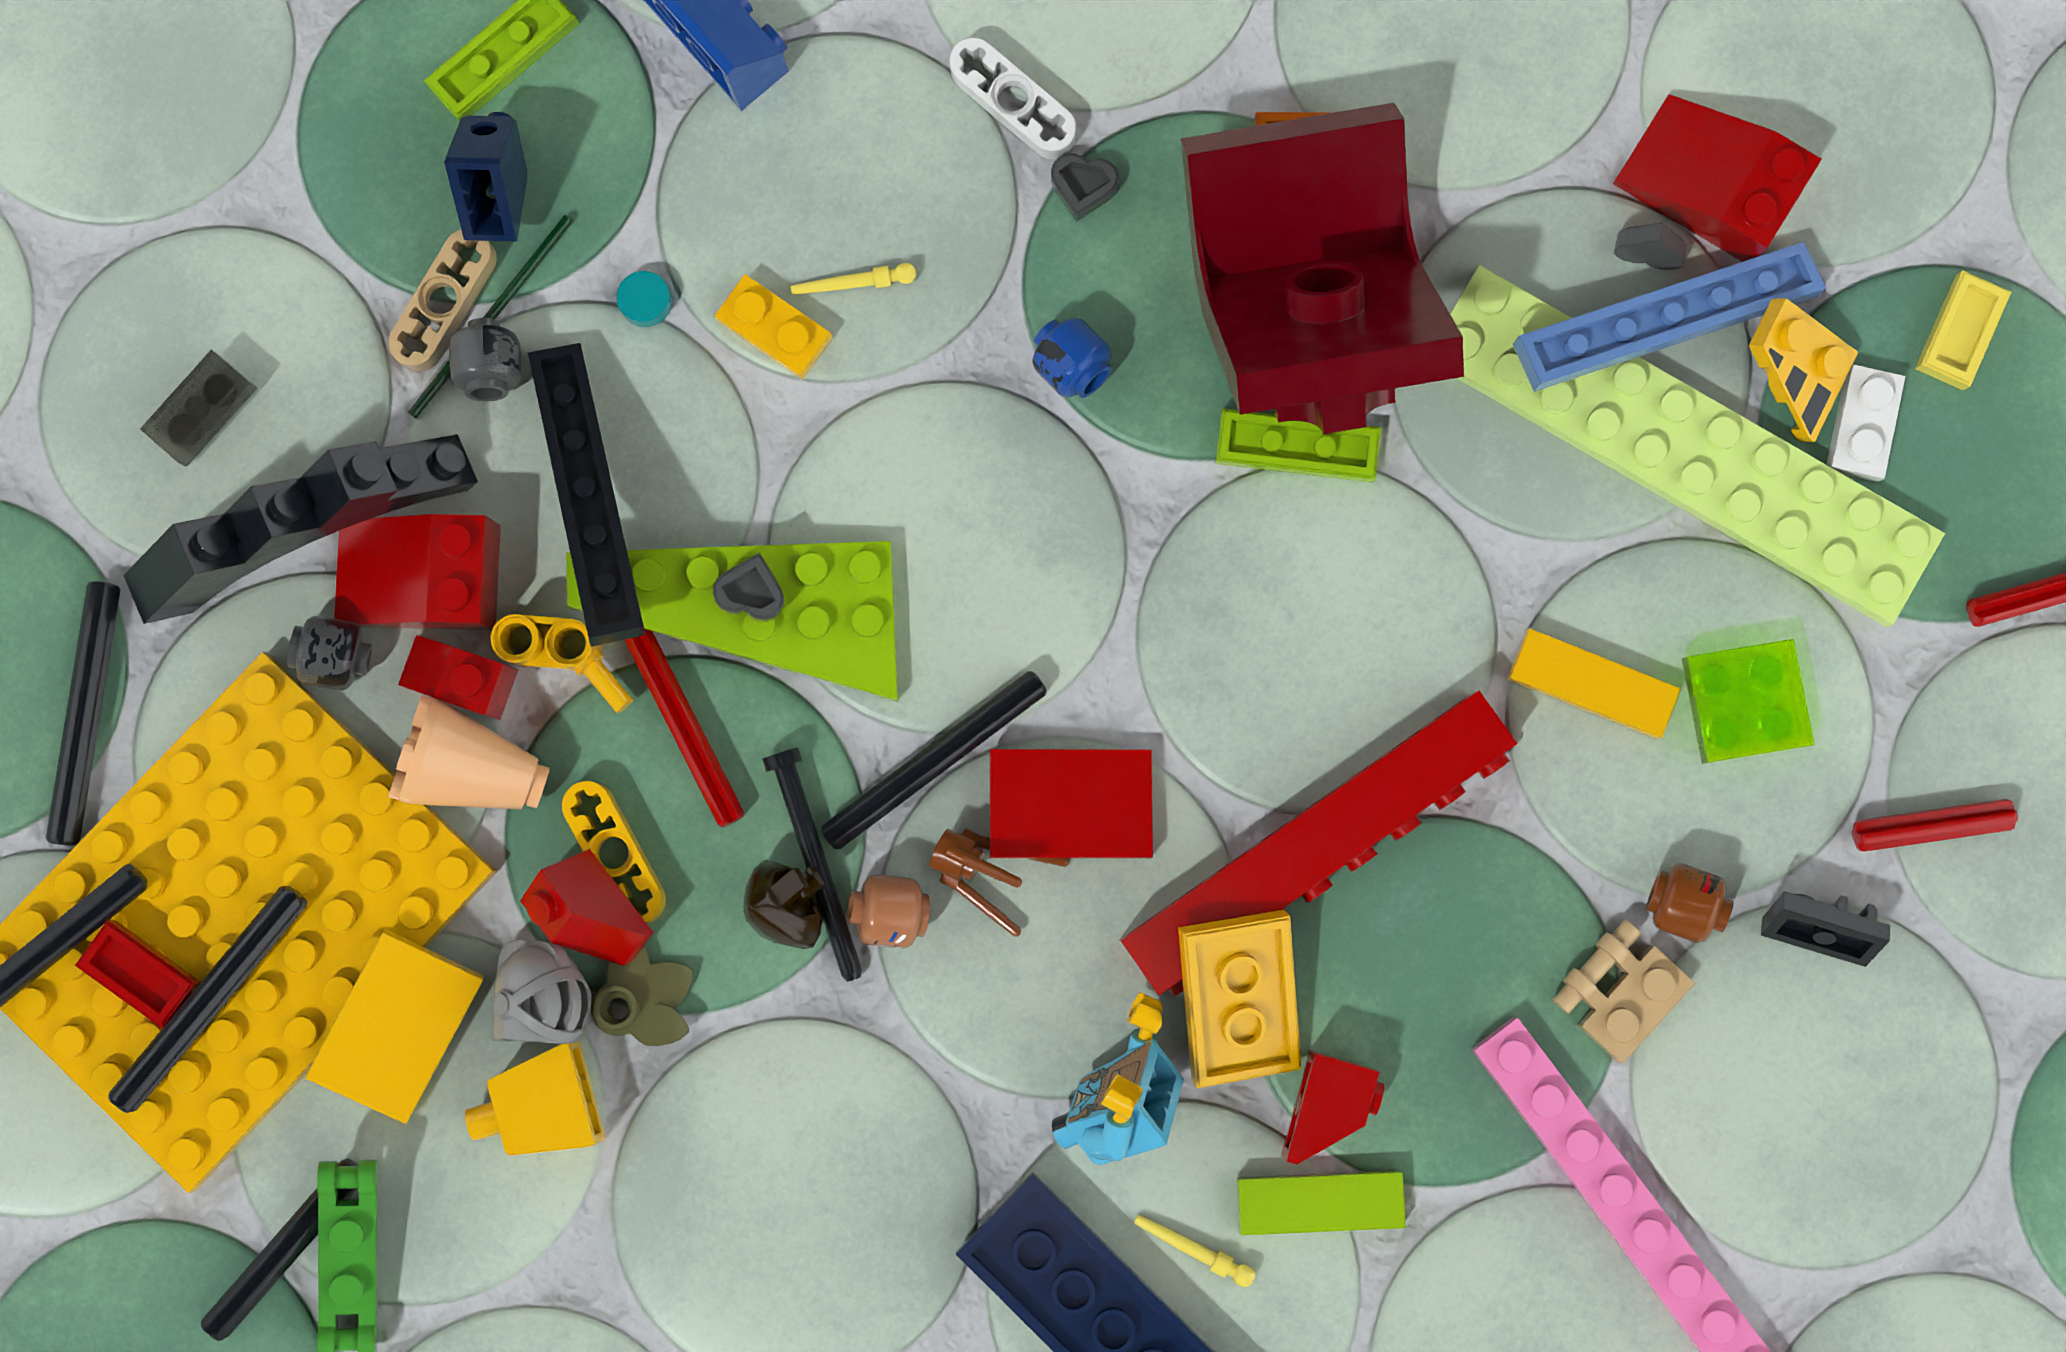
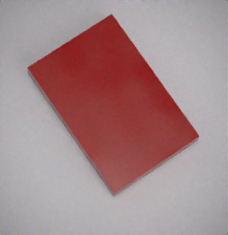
[989,749,1153,859]

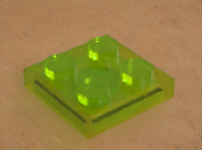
[1681,639,1815,764]

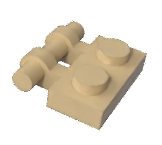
[1552,920,1695,1064]

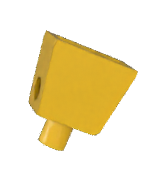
[465,1041,606,1156]

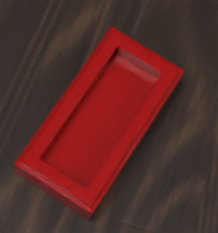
[75,920,201,1028]

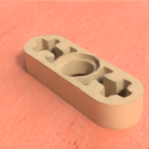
[388,229,497,372]

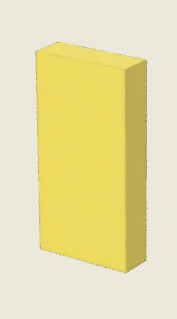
[1914,270,2012,390]

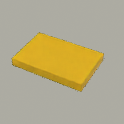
[1178,910,1302,1089]
[305,929,484,1124]

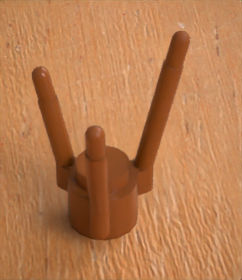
[929,828,1070,937]

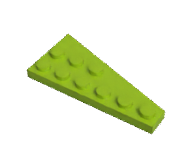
[566,541,898,702]

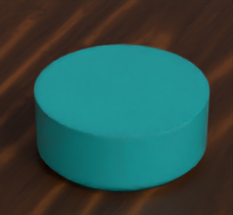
[616,271,672,327]

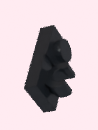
[1761,891,1890,967]

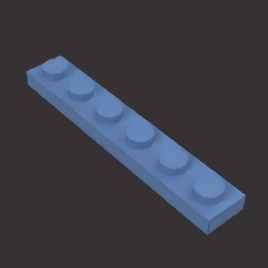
[1513,242,1826,392]

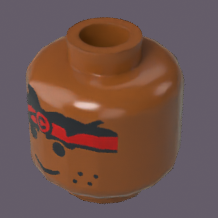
[1646,863,1734,943]

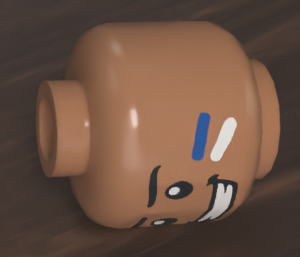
[847,874,930,949]

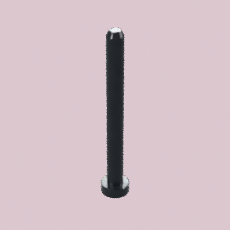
[762,748,862,982]

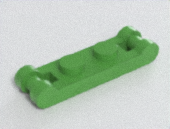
[317,1160,378,1352]

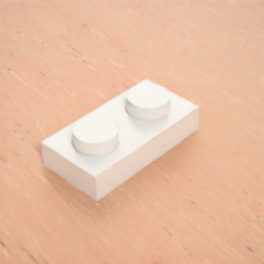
[1826,364,1906,482]

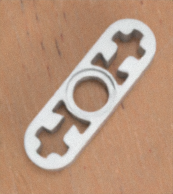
[949,38,1076,159]

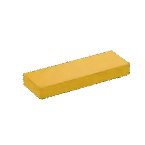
[1507,628,1681,739]

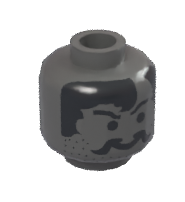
[449,318,521,402]
[287,616,372,690]

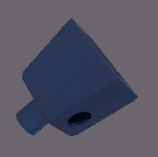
[444,112,527,242]

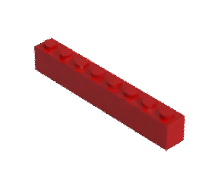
[1120,690,1518,997]

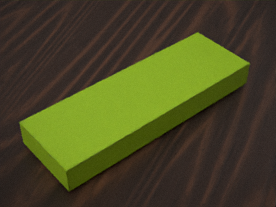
[423,0,580,122]
[1215,409,1381,483]
[1236,1170,1406,1236]

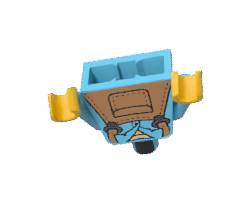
[1052,992,1184,1165]

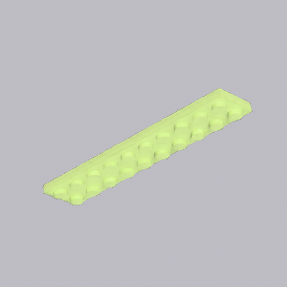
[1450,265,1945,627]

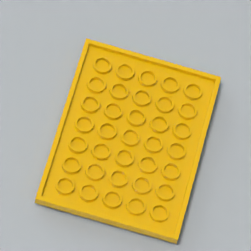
[0,652,498,1193]

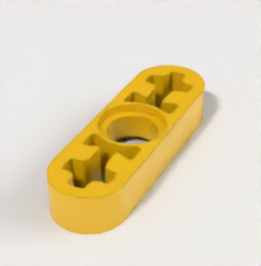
[562,781,666,924]

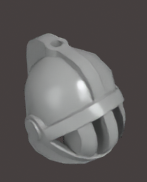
[492,940,591,1044]

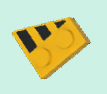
[1749,298,1858,442]

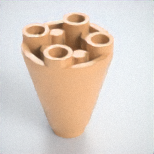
[388,695,550,810]

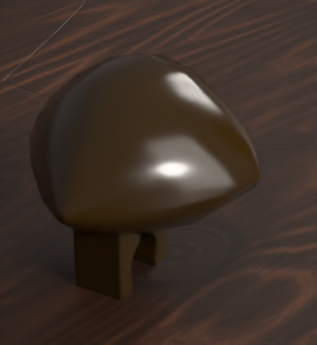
[743,860,825,949]

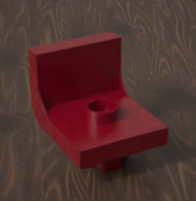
[1180,103,1464,435]

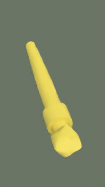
[791,263,916,295]
[1134,1214,1255,1287]

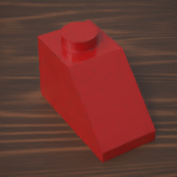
[398,635,518,720]
[520,849,654,966]
[1281,1050,1384,1165]

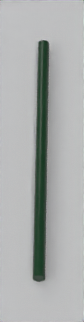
[408,215,573,419]

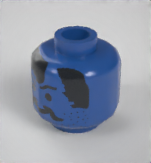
[1032,318,1112,398]

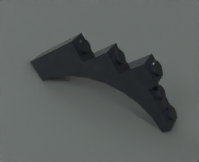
[123,434,478,624]

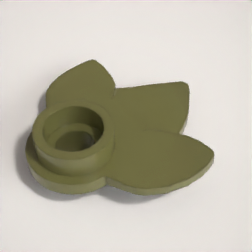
[591,945,694,1046]

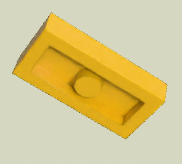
[714,274,833,380]

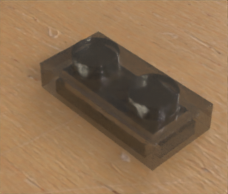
[140,349,257,467]

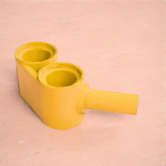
[490,614,634,714]

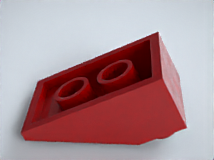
[1613,94,1822,262]
[334,514,501,630]

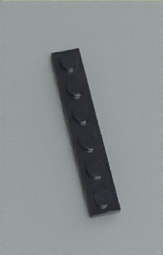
[528,343,645,647]

